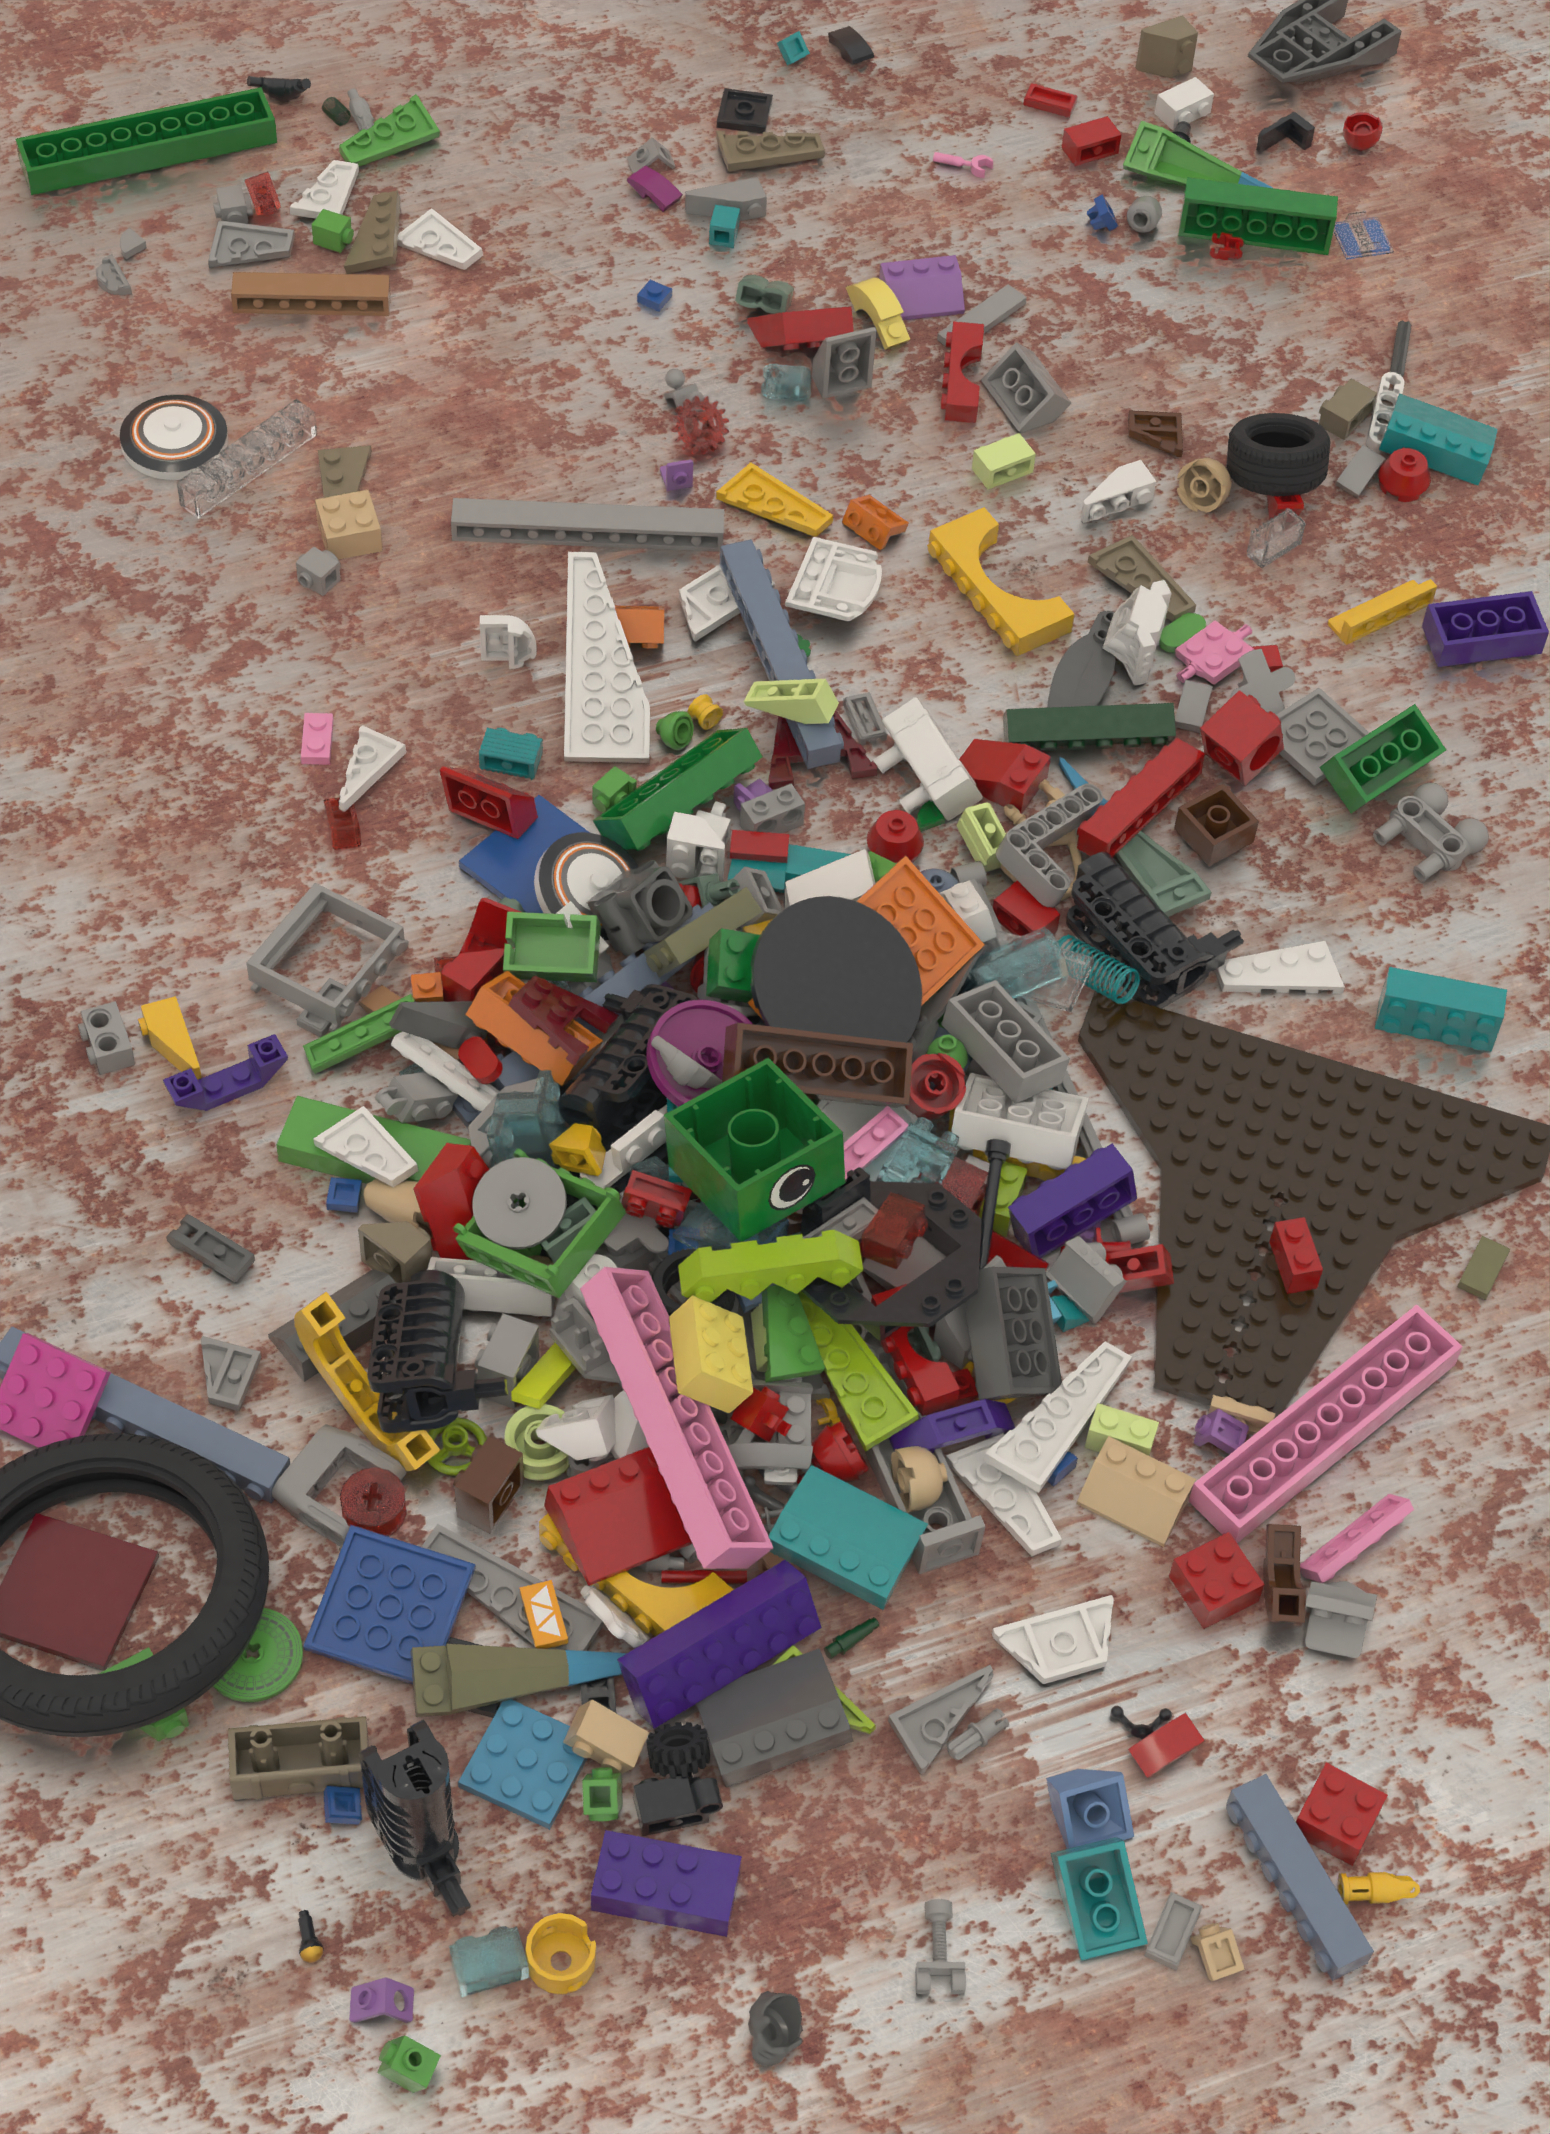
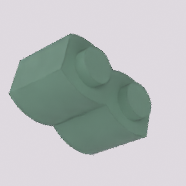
[735,275,794,314]

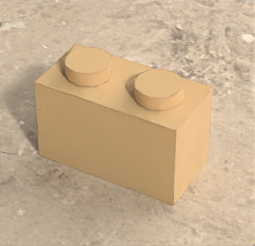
[563,1700,649,1774]

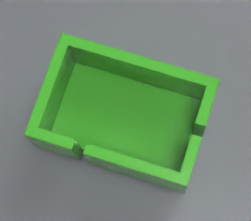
[503,912,601,983]

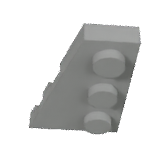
[208,220,295,268]

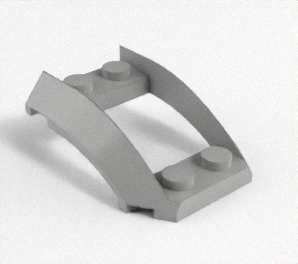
[710,1380,813,1472]

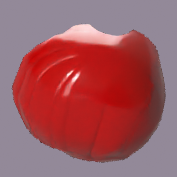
[1343,112,1383,151]

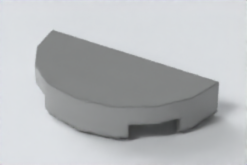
[96,254,132,295]

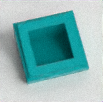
[1050,1295,1089,1332]

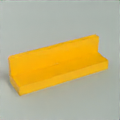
[1328,579,1437,645]

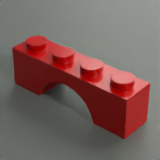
[940,321,984,423]
[871,1284,960,1416]

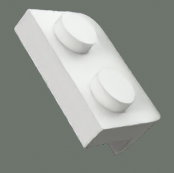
[480,615,537,669]

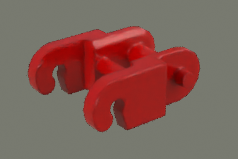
[1210,233,1244,260]

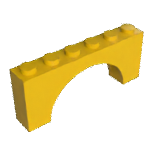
[927,507,1075,656]
[539,1513,734,1637]

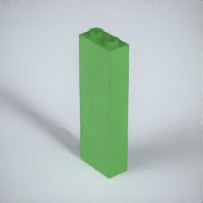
[276,1096,471,1184]

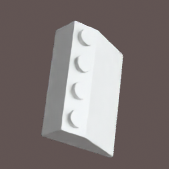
[949,1073,1089,1170]

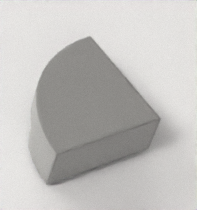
[120,228,147,259]

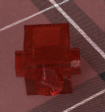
[244,172,281,216]

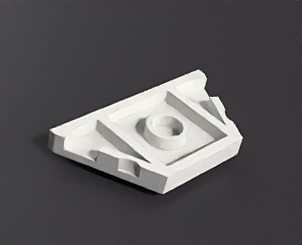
[679,564,775,642]
[992,1595,1114,1684]

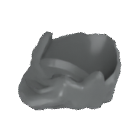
[748,1991,803,2066]

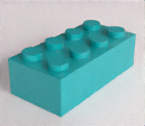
[1375,967,1507,1052]

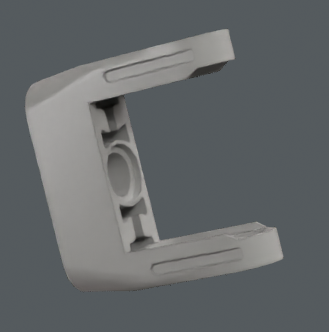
[271,1424,406,1547]

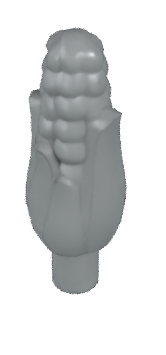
[347,88,375,132]

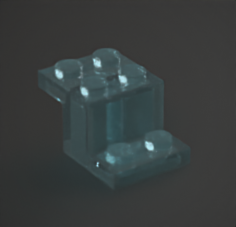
[487,1070,565,1165]

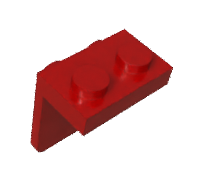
[459,898,521,954]
[621,1170,692,1228]

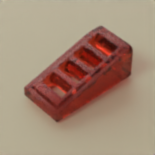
[324,797,361,850]

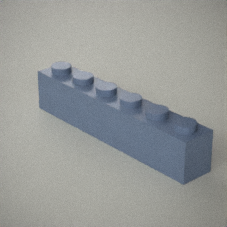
[1226,1774,1374,1981]

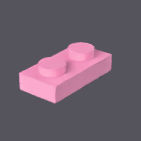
[301,713,334,765]

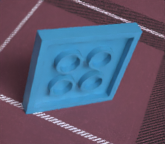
[458,1699,588,1830]

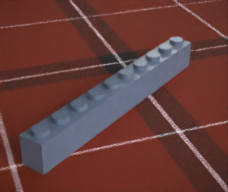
[720,539,844,769]
[490,903,714,1091]
[0,1326,290,1504]

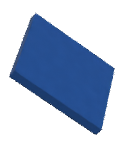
[459,795,590,913]
[303,1525,476,1685]

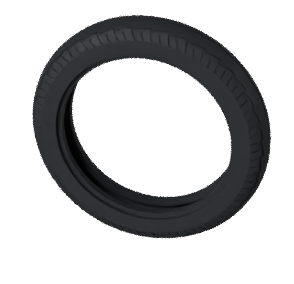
[0,1433,269,1737]

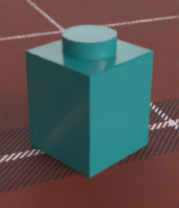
[709,205,740,248]

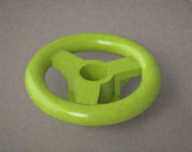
[428,1417,487,1476]

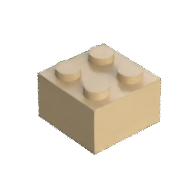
[315,490,382,559]

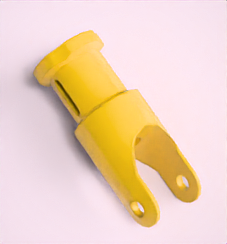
[1337,1872,1420,1905]

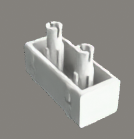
[873,697,983,821]

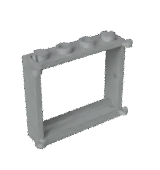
[246,883,409,1031]

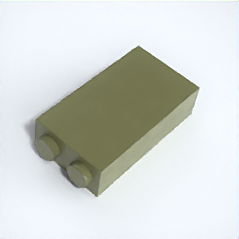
[643,887,763,978]

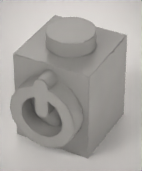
[213,185,253,224]
[296,547,341,596]

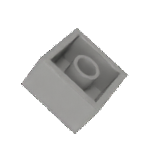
[475,1313,539,1409]

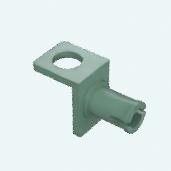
[678,874,740,908]

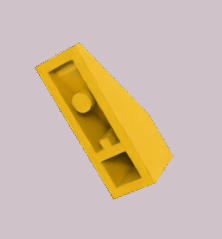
[138,996,202,1080]

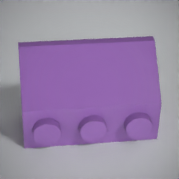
[879,255,965,320]

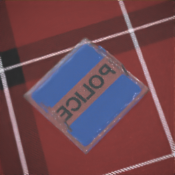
[1334,211,1394,260]

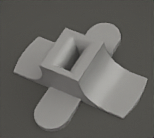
[1230,649,1295,715]
[604,1195,669,1254]

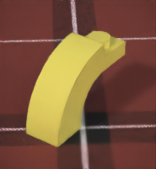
[846,277,910,350]

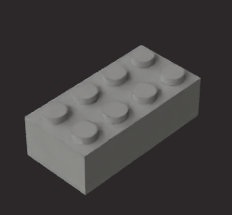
[942,980,1070,1104]

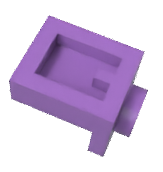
[734,778,773,811]
[1194,1408,1249,1454]

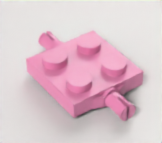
[1175,620,1254,685]

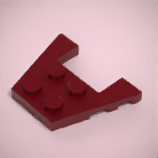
[768,710,877,790]
[508,975,619,1066]

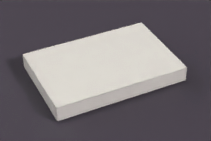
[785,849,875,906]

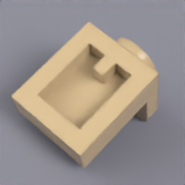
[1190,1923,1245,1981]

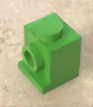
[592,766,637,813]

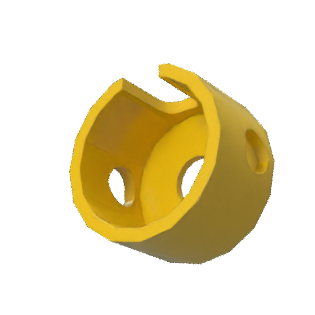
[525,1913,596,1995]

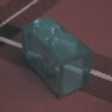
[449,1926,529,1997]

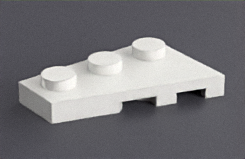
[397,208,483,270]
[313,1106,419,1187]

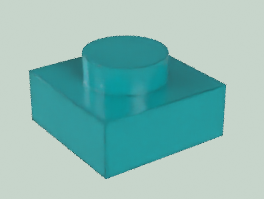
[777,31,810,65]

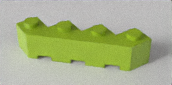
[678,1229,863,1303]

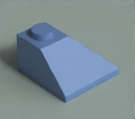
[1046,1769,1134,1849]

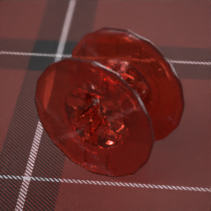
[340,1467,407,1537]

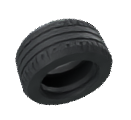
[1226,413,1331,496]

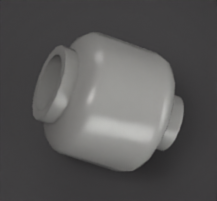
[1127,196,1162,233]

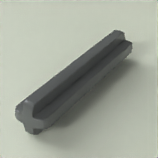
[1390,320,1412,377]

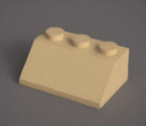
[1076,1436,1196,1547]

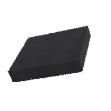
[716,88,773,134]

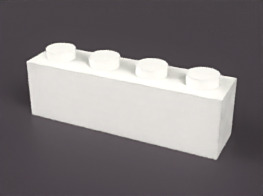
[427,1257,555,1317]

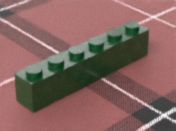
[1003,703,1176,751]

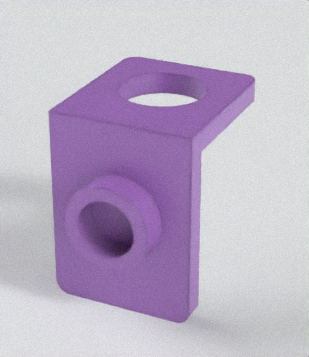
[660,460,693,491]
[349,1977,414,2023]

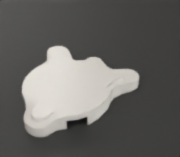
[580,1585,650,1648]

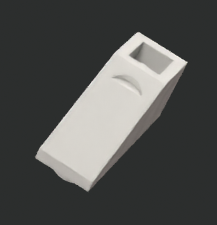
[1080,460,1156,523]

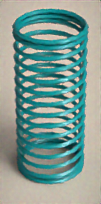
[1050,934,1140,1004]

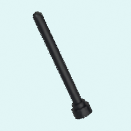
[979,1139,1011,1269]

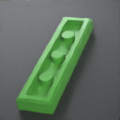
[303,994,416,1074]

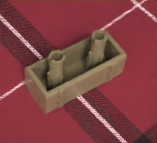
[228,1716,369,1800]

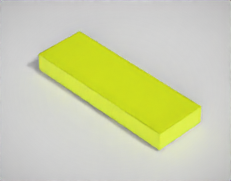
[511,1343,576,1409]

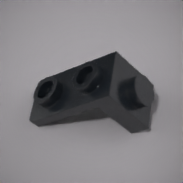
[1256,112,1315,153]

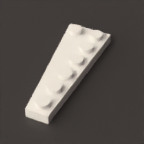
[984,1341,1132,1493]

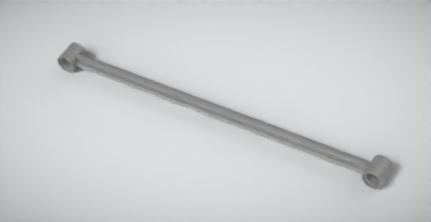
[950,861,1150,1244]

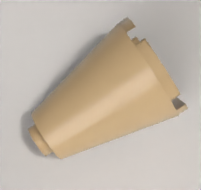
[363,1179,433,1239]

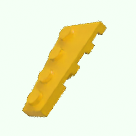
[716,462,833,537]

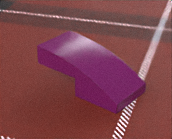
[626,166,683,212]

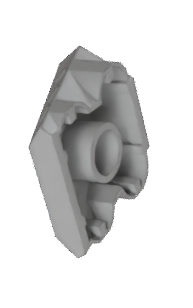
[1046,1236,1127,1324]

